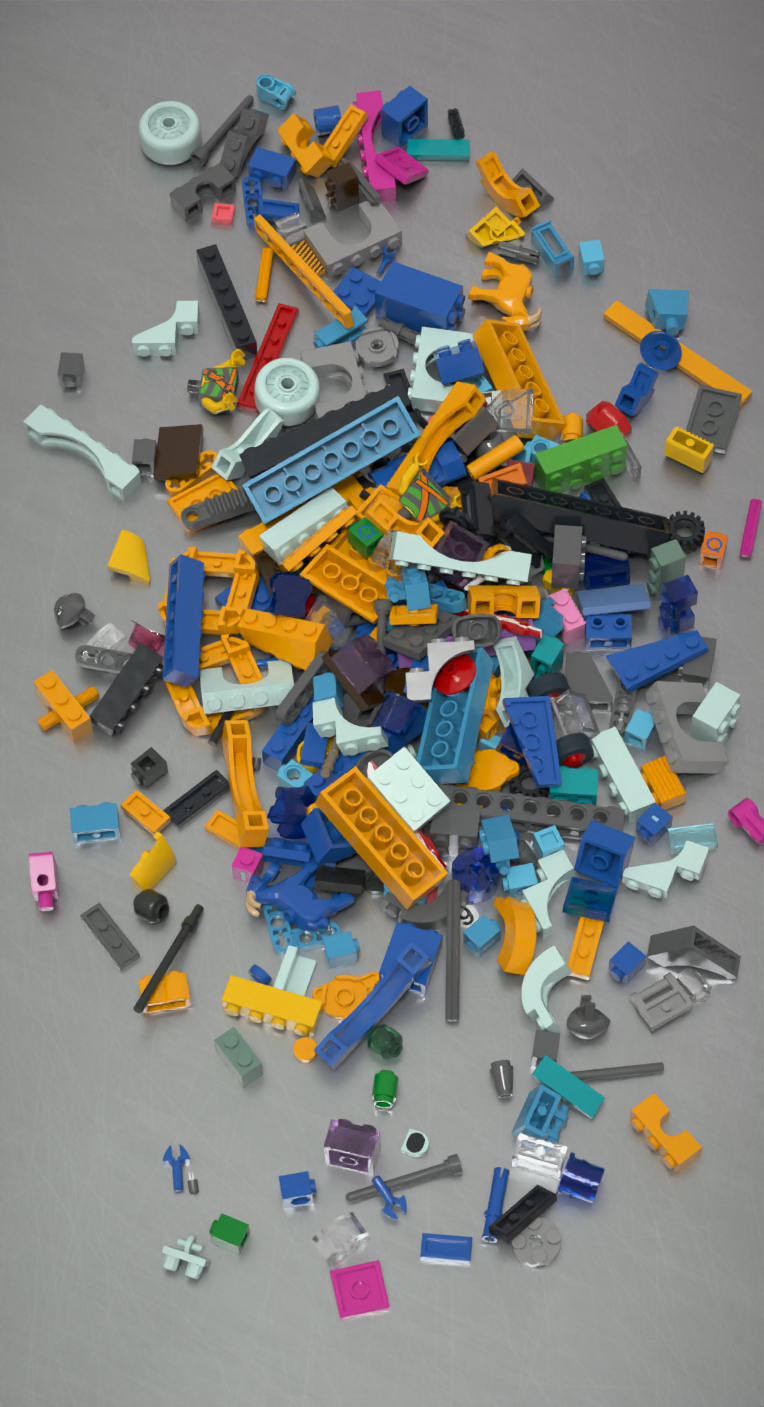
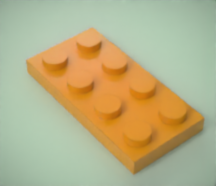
[278,505,358,572]

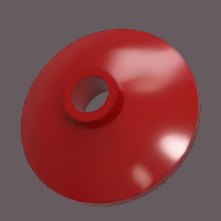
[433,654,476,695]

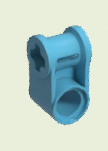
[256,74,296,110]

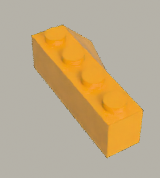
[237,609,333,670]

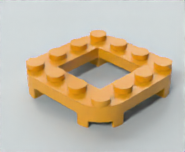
[158,546,259,635]
[164,634,268,736]

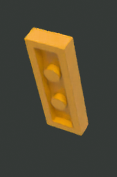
[324,104,369,168]
[568,908,605,980]

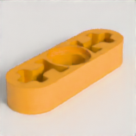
[165,450,218,497]

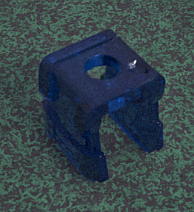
[269,572,314,619]
[267,786,317,839]

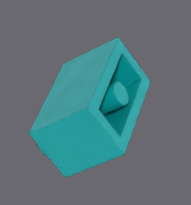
[531,635,564,680]
[550,766,599,806]

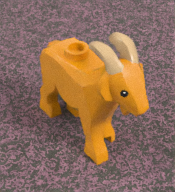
[468,252,542,331]

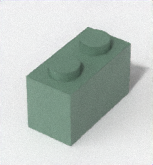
[214,1027,263,1088]

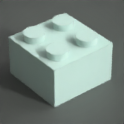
[690,682,741,743]

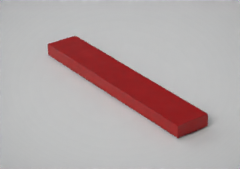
[236,303,299,413]

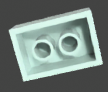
[367,747,450,834]

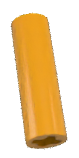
[466,435,524,481]

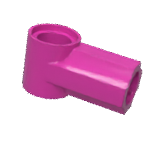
[727,798,764,845]

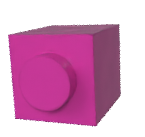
[231,847,264,884]

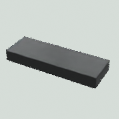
[80,902,140,970]

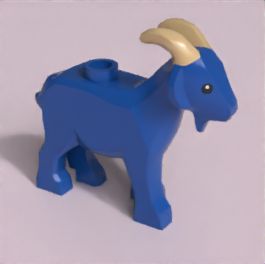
[245,860,354,931]

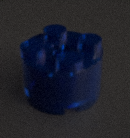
[451,847,499,903]

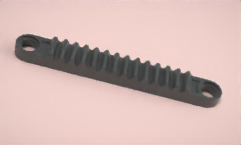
[181,485,255,530]

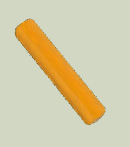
[255,247,274,303]
[38,686,99,731]

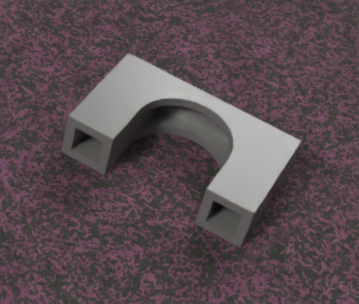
[303,200,402,278]
[300,341,369,419]
[645,681,729,774]

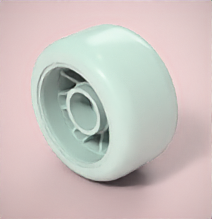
[138,101,202,165]
[254,358,320,427]

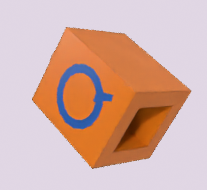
[699,531,728,570]

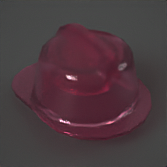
[128,620,165,652]

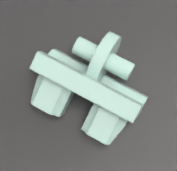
[162,1234,211,1279]

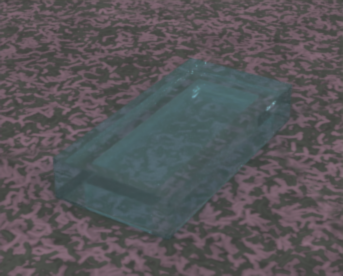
[667,823,718,853]

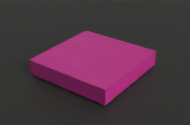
[374,147,429,185]
[330,1260,390,1321]

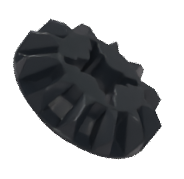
[439,507,474,533]

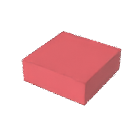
[211,203,236,226]

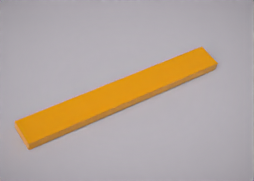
[254,215,354,330]
[603,301,753,408]

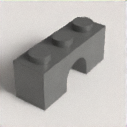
[169,163,236,222]

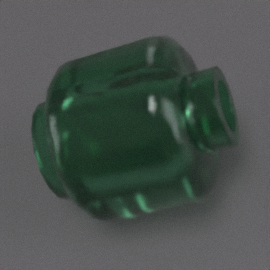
[367,1024,403,1060]

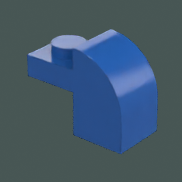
[614,363,659,416]

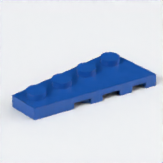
[606,630,709,693]
[502,696,562,788]

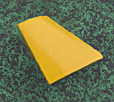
[465,207,526,248]
[107,529,151,585]
[129,831,177,892]

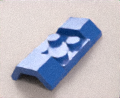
[367,440,467,489]

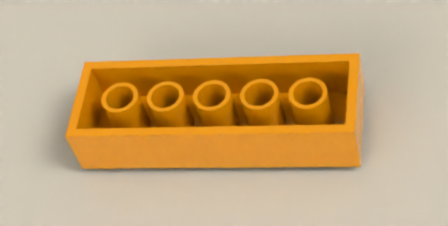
[472,319,566,441]
[315,766,448,910]

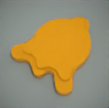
[462,749,520,791]
[312,971,380,1021]

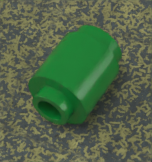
[372,1070,399,1108]

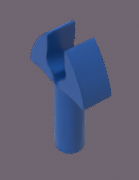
[163,1144,190,1192]
[372,1176,407,1220]

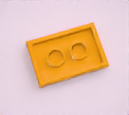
[167,473,238,535]

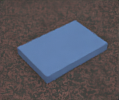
[576,584,651,616]

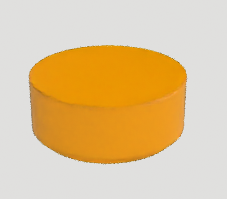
[293,1037,317,1063]

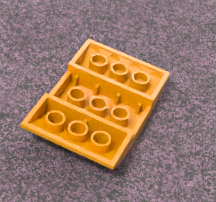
[300,484,454,624]

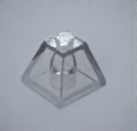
[486,389,534,434]

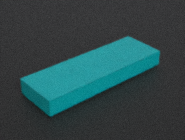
[407,139,470,161]
[531,1055,605,1119]

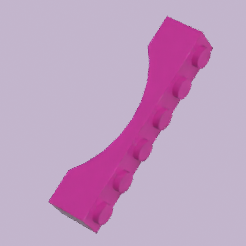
[353,90,396,202]

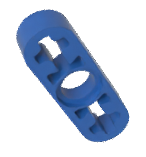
[242,176,263,231]

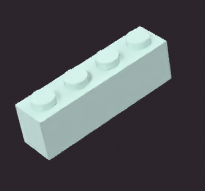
[259,487,348,564]
[590,727,656,823]

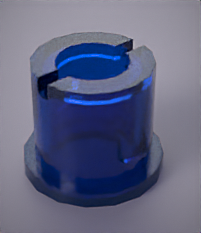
[373,690,423,739]
[556,1152,605,1204]

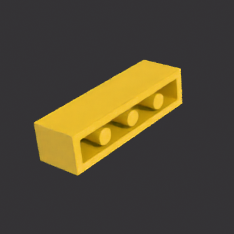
[221,975,323,1037]

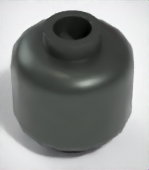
[133,889,169,923]

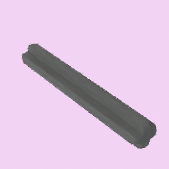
[338,157,381,205]

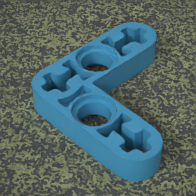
[386,583,467,632]
[262,904,340,956]

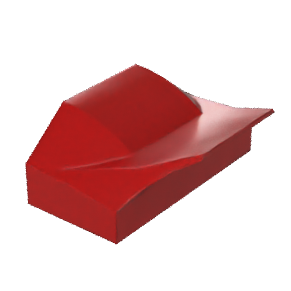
[585,401,632,438]

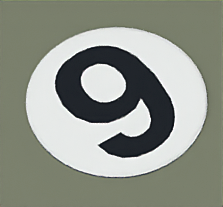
[460,904,479,928]

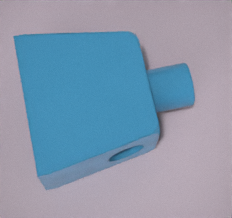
[645,289,689,336]

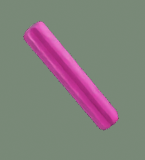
[740,498,762,558]

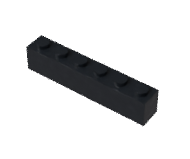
[196,244,258,360]

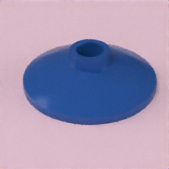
[640,331,682,370]

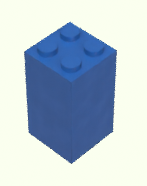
[375,261,465,333]

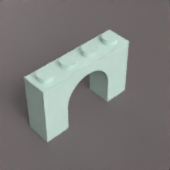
[408,327,473,413]
[200,660,294,714]

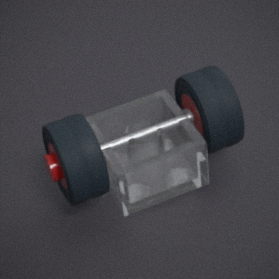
[527,672,600,769]

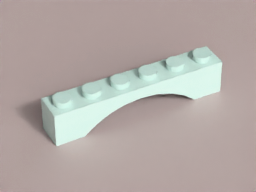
[23,404,141,501]
[389,531,532,586]

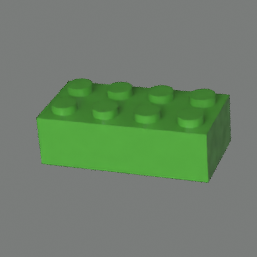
[534,425,627,493]

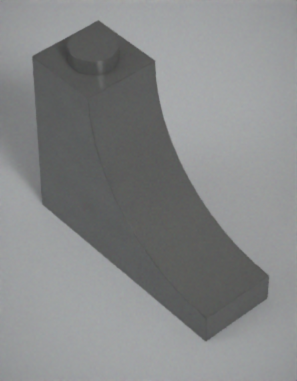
[647,925,741,979]

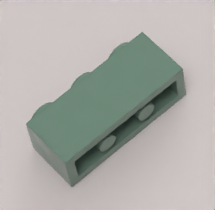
[646,539,686,602]

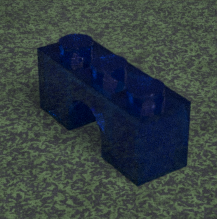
[658,575,698,637]

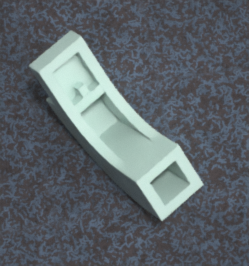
[521,945,572,1033]

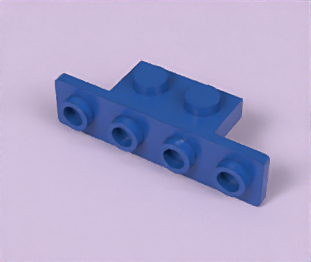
[245,837,336,867]

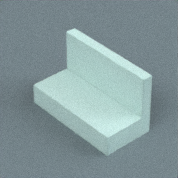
[274,945,317,996]

